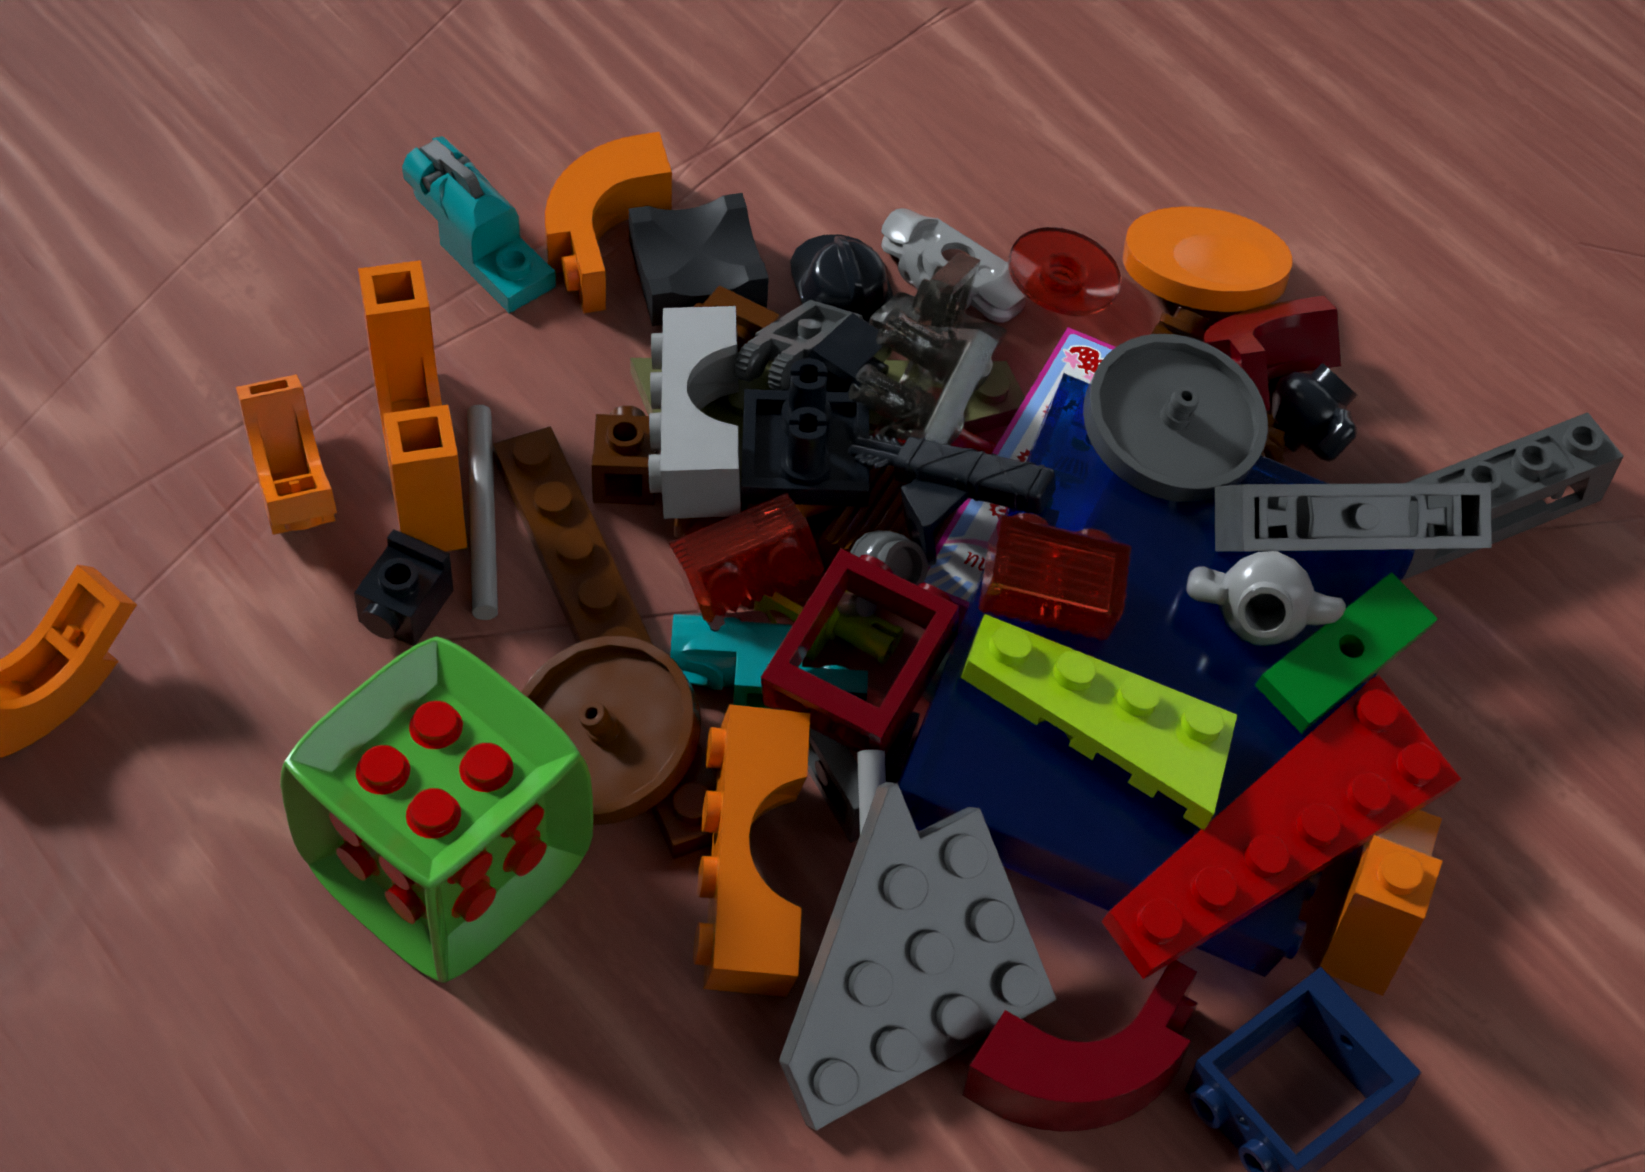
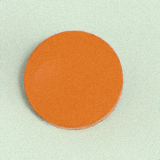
[1123,207,1293,312]

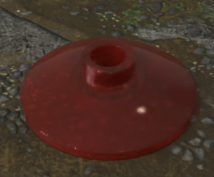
[1008,227,1121,316]

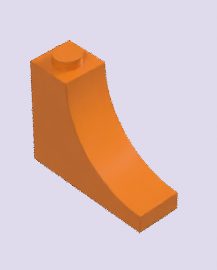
[1318,810,1443,996]

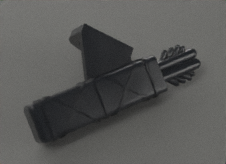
[848,434,1056,567]

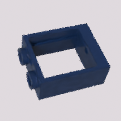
[1185,967,1422,1172]

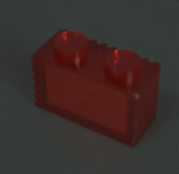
[669,493,824,623]
[978,513,1132,641]

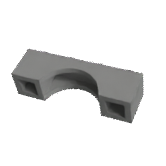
[648,306,741,519]

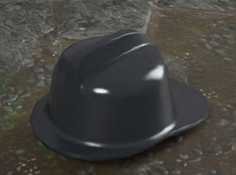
[790,234,894,330]

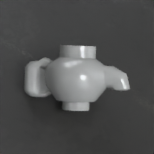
[1187,551,1346,647]

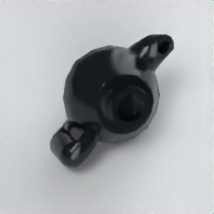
[1268,363,1358,462]

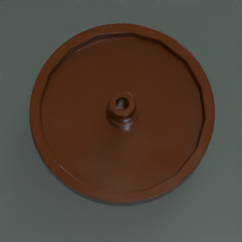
[521,636,701,825]

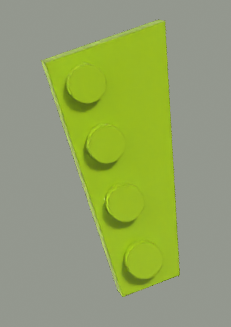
[961,614,1237,830]

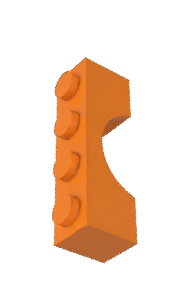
[693,704,810,997]

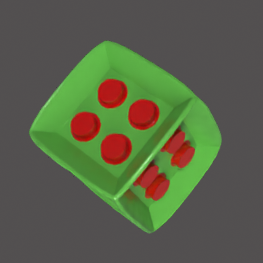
[280,636,593,983]

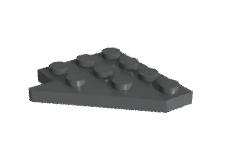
[779,782,1057,1130]

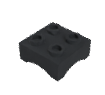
[629,193,769,326]

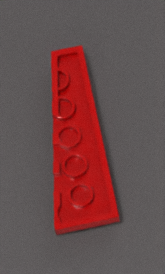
[1101,675,1461,980]

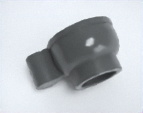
[837,530,928,618]

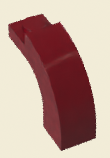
[1204,296,1341,411]
[962,960,1198,1132]

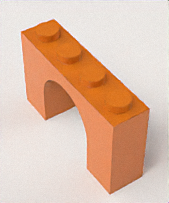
[358,260,467,552]

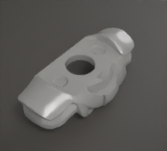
[881,208,1033,323]

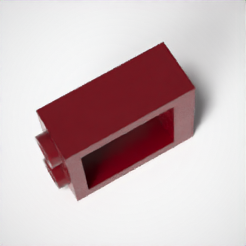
[761,548,959,757]

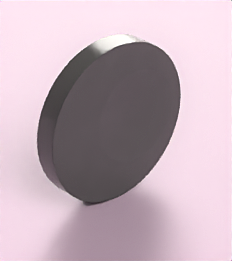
[1083,334,1268,502]

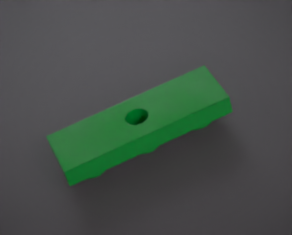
[1255,572,1438,734]

